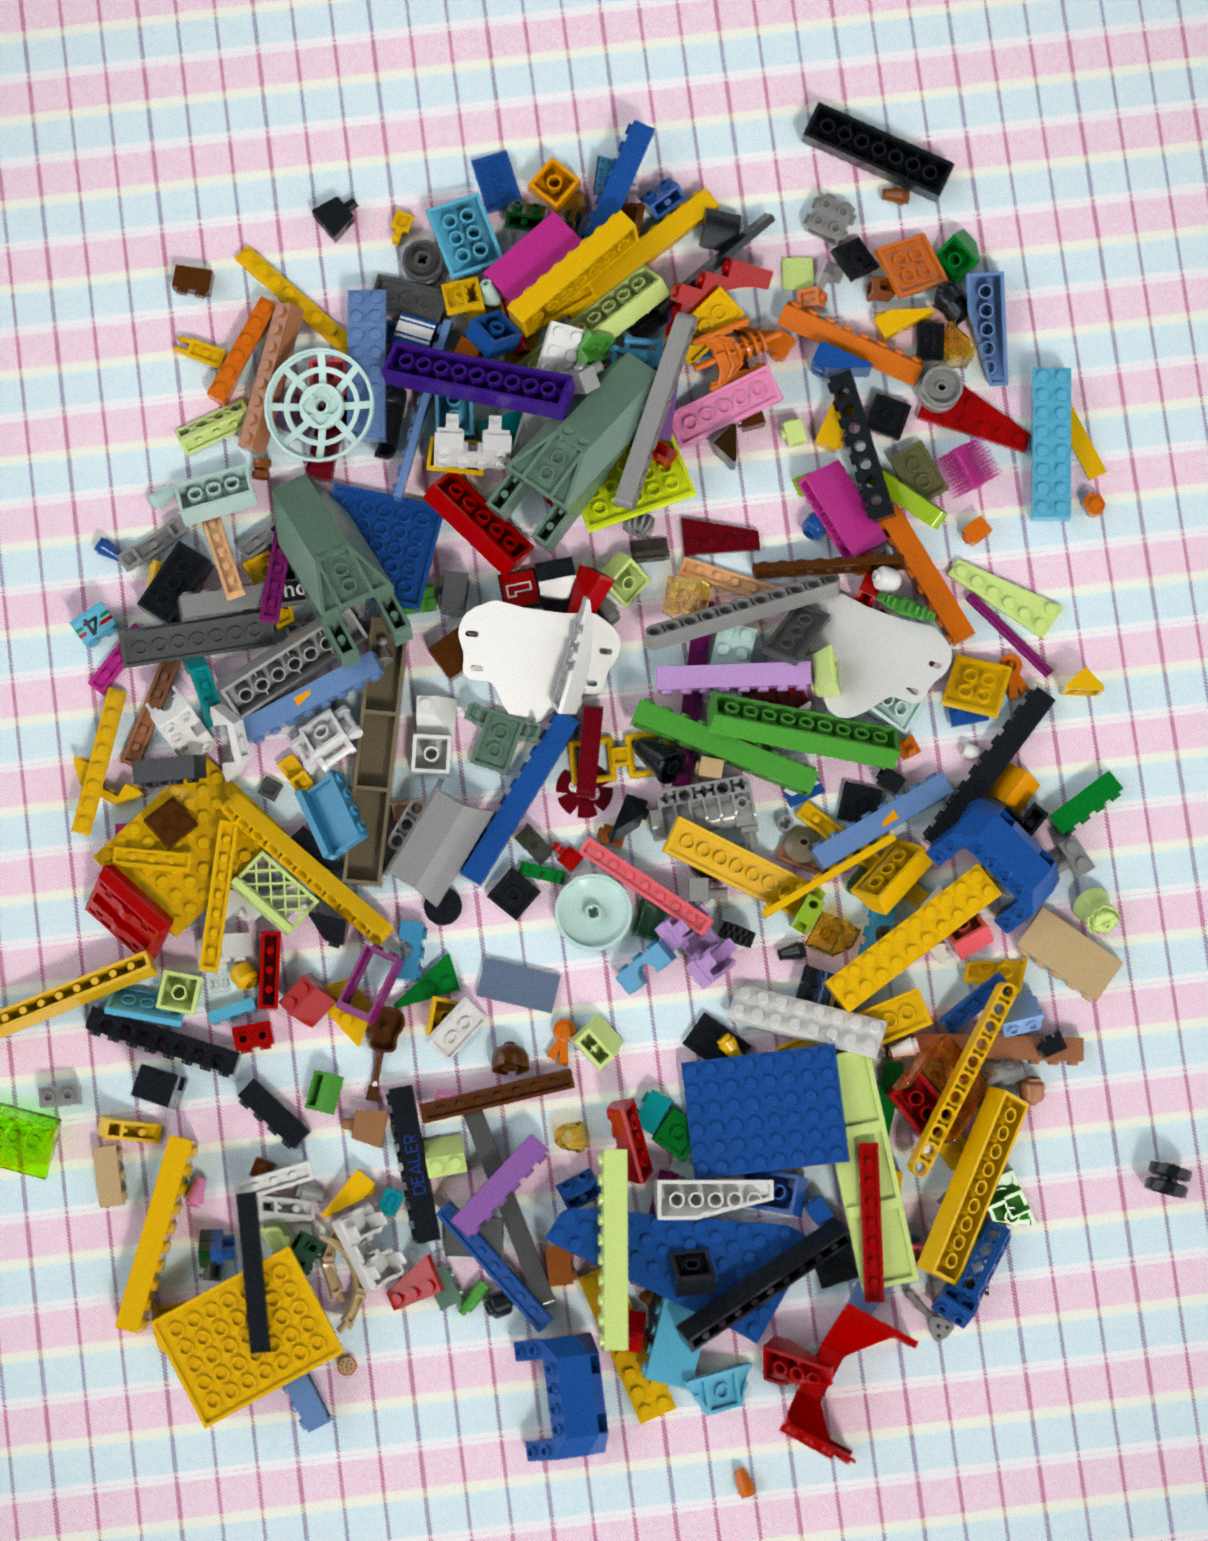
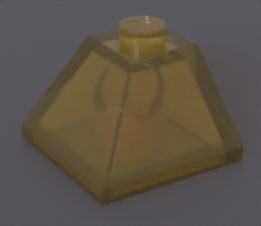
[804,911,861,957]

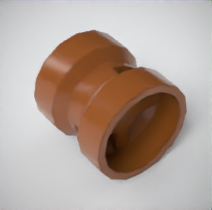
[251,457,272,480]

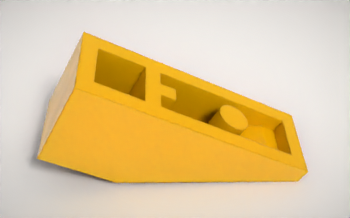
[872,308,934,342]
[97,1115,163,1144]
[321,1169,377,1218]

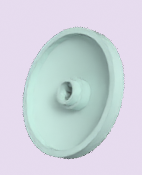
[555,874,632,951]

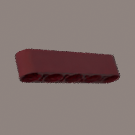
[576,704,603,799]

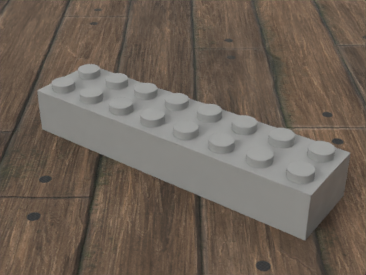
[216,608,369,719]

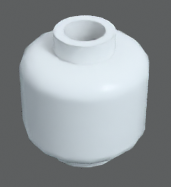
[872,566,902,593]

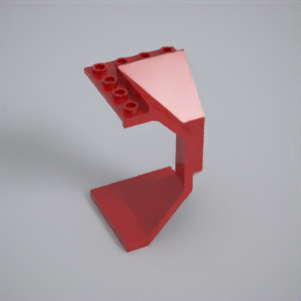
[779,1302,919,1465]

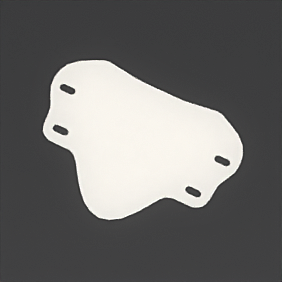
[800,593,952,718]
[458,600,621,723]

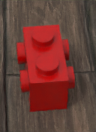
[232,1020,276,1054]

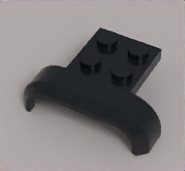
[344,385,407,460]

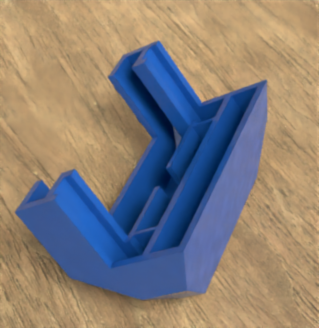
[925,798,1060,934]
[513,1332,609,1462]

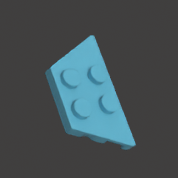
[684,1362,753,1416]

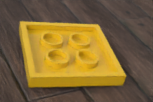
[941,654,1012,719]

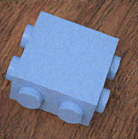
[994,989,1044,1038]

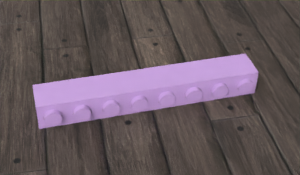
[656,661,812,695]

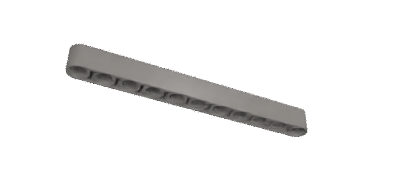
[614,312,697,510]
[646,574,840,650]

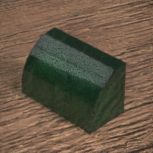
[631,899,666,942]

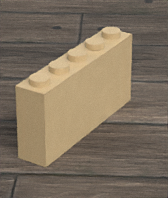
[1015,907,1123,1002]

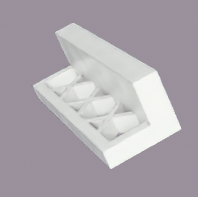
[233,1160,314,1198]

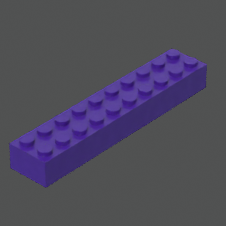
[382,341,576,420]

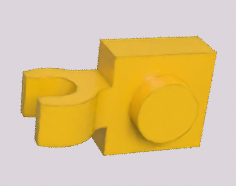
[391,210,415,246]

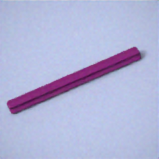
[966,592,1053,677]

